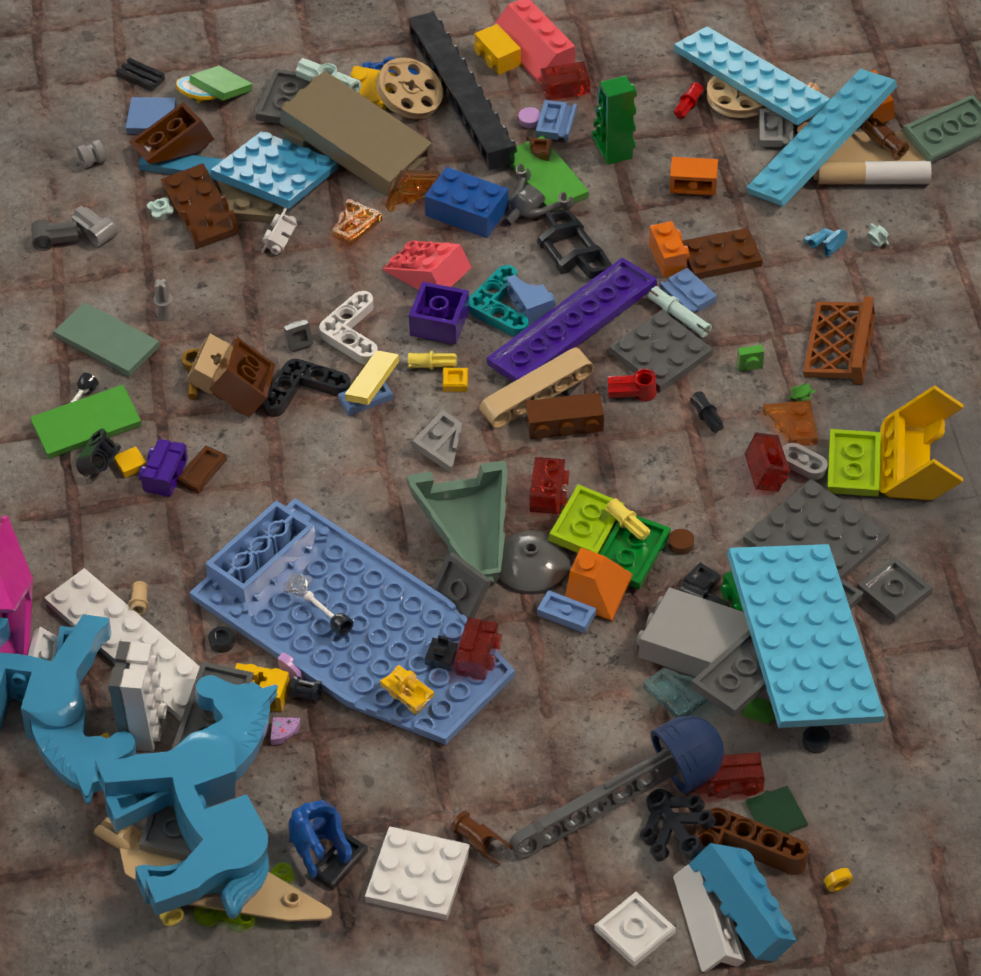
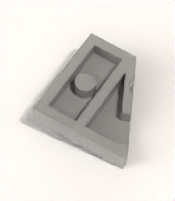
[412,410,462,472]

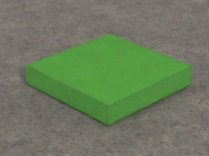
[189,66,253,101]

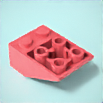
[383,240,472,290]

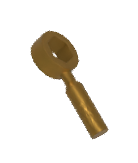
[181,348,200,400]

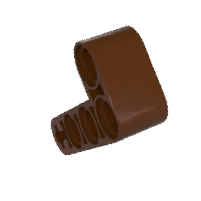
[694,807,809,875]

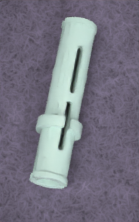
[648,286,712,338]

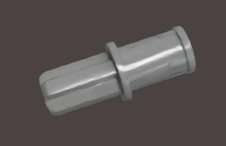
[153,279,173,321]

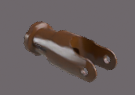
[861,118,909,160]
[451,811,512,865]

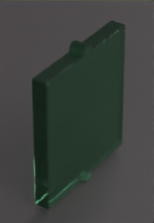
[746,786,808,835]

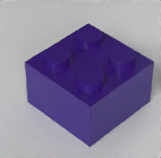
[409,282,470,344]

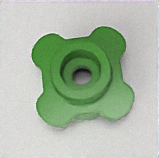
[788,383,816,402]

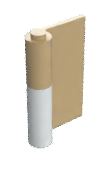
[813,132,931,184]

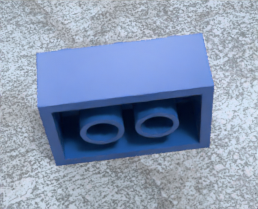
[424,167,509,238]

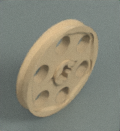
[376,58,443,119]
[707,76,769,118]

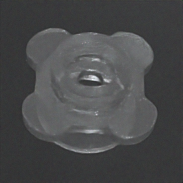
[283,572,313,598]

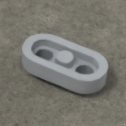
[780,443,828,480]

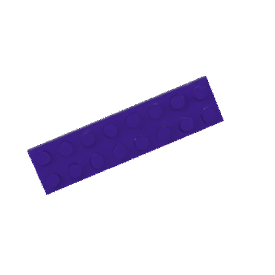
[486,257,657,382]

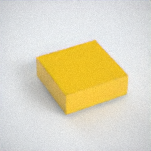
[443,368,468,392]
[114,446,147,478]

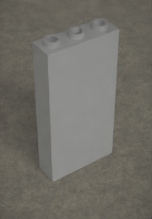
[636,587,770,702]

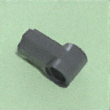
[31,219,79,251]

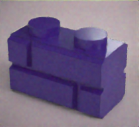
[139,439,188,497]

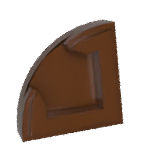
[529,138,552,161]

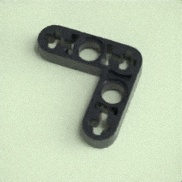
[263,358,351,417]

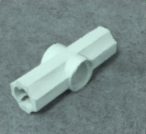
[295,58,361,93]

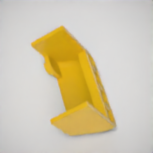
[879,385,963,500]

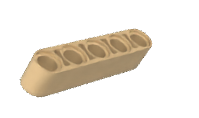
[479,348,594,428]

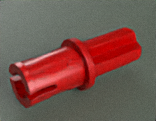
[673,82,703,120]

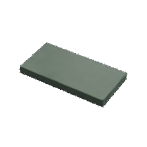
[902,94,981,163]
[54,302,160,377]

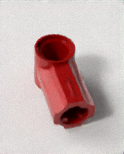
[607,369,657,402]

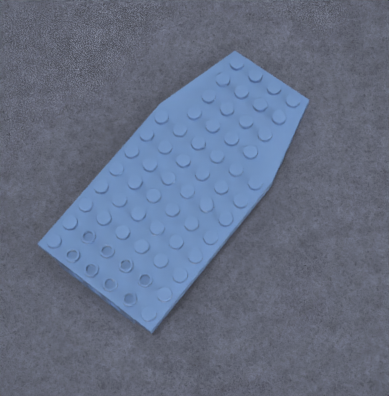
[189,498,515,745]

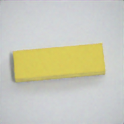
[345,350,399,405]

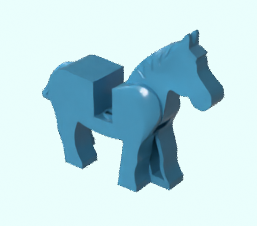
[0,614,137,805]
[95,675,278,919]

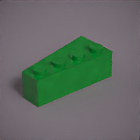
[591,75,637,165]

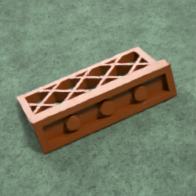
[803,296,876,384]

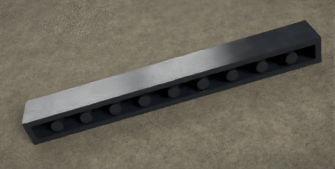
[409,11,517,170]

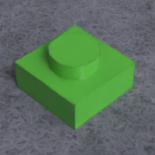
[737,345,764,372]

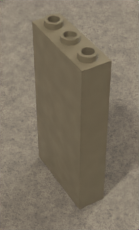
[280,71,432,197]

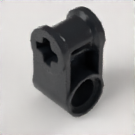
[76,428,121,476]

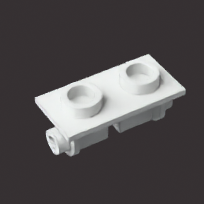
[261,208,297,255]

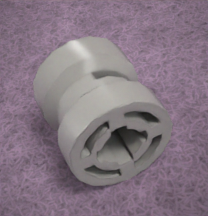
[76,139,107,168]

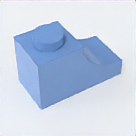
[507,275,556,325]

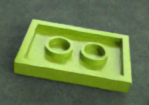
[827,429,881,497]
[548,484,625,554]

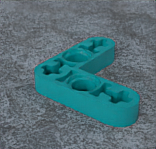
[469,265,528,337]

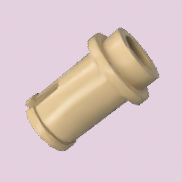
[128,581,149,615]

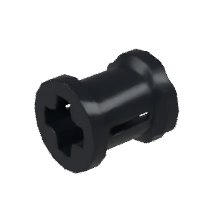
[290,676,322,704]

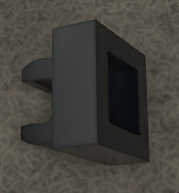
[425,635,458,671]

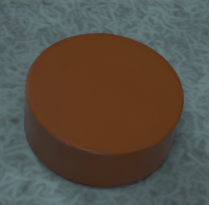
[668,529,694,554]

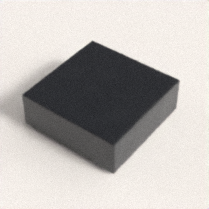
[684,562,721,590]

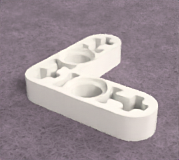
[319,291,378,365]

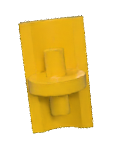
[380,665,434,715]

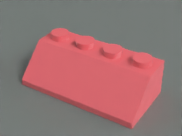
[494,0,575,82]

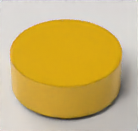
[824,868,854,892]

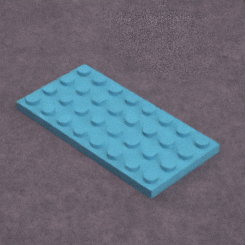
[727,544,885,728]

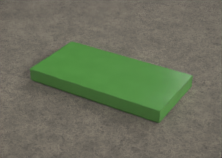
[510,136,589,212]
[30,385,142,459]

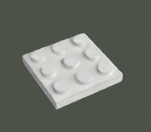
[365,826,470,921]

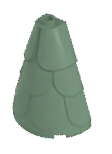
[406,460,508,588]

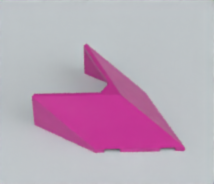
[0,516,33,655]

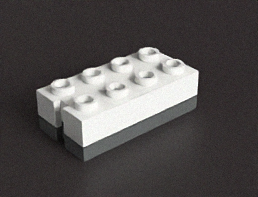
[108,641,167,752]

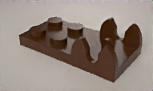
[161,163,239,249]

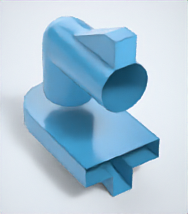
[804,228,847,257]

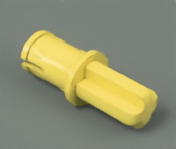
[408,351,457,370]
[606,498,650,541]

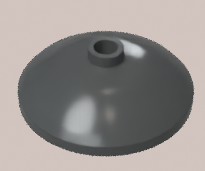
[498,530,570,594]

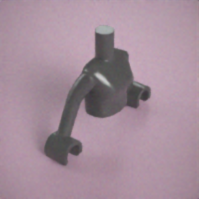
[505,164,574,225]

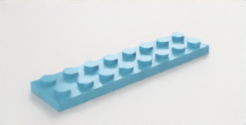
[674,27,831,125]
[746,69,898,207]

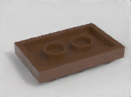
[682,227,763,279]

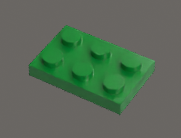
[599,515,671,590]

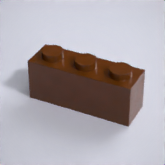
[525,393,604,439]

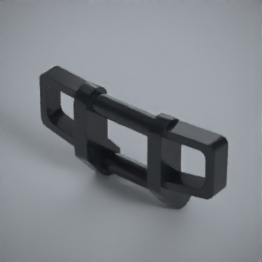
[537,209,612,279]

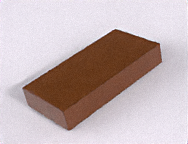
[177,445,227,494]

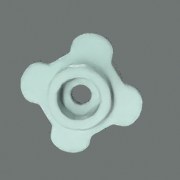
[147,198,174,220]
[867,223,889,247]

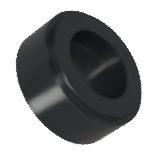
[208,626,235,653]
[802,726,830,754]

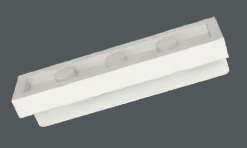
[673,864,745,972]

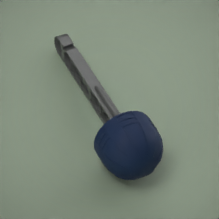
[510,716,724,858]

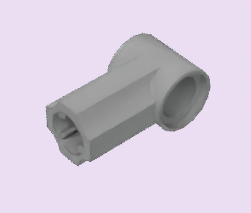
[71,206,118,247]

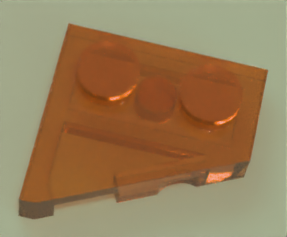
[762,401,818,446]

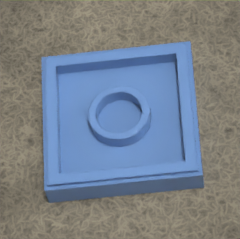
[126,97,177,134]

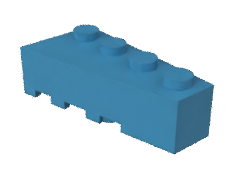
[689,843,797,962]

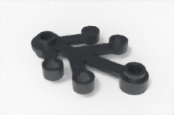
[640,788,716,862]

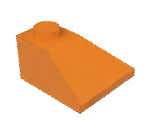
[565,548,632,622]

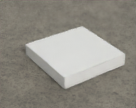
[595,892,676,967]

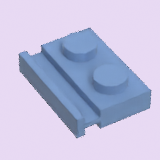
[536,100,577,141]
[660,268,717,312]

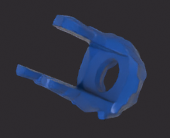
[288,800,352,879]

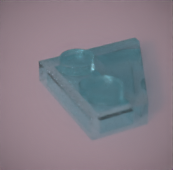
[643,668,709,718]

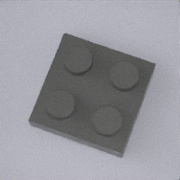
[432,553,492,625]
[857,557,933,622]

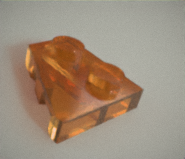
[385,170,441,211]
[332,198,383,245]

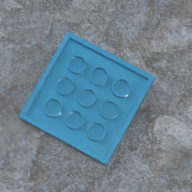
[211,131,339,209]

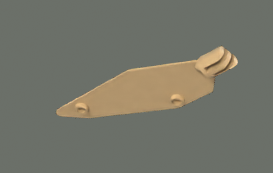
[94,816,332,922]

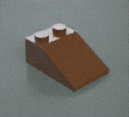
[129,102,215,164]
[209,336,275,418]

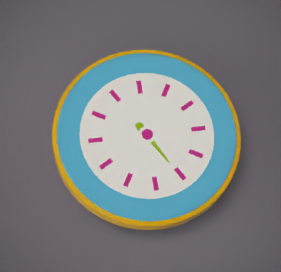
[176,76,217,103]

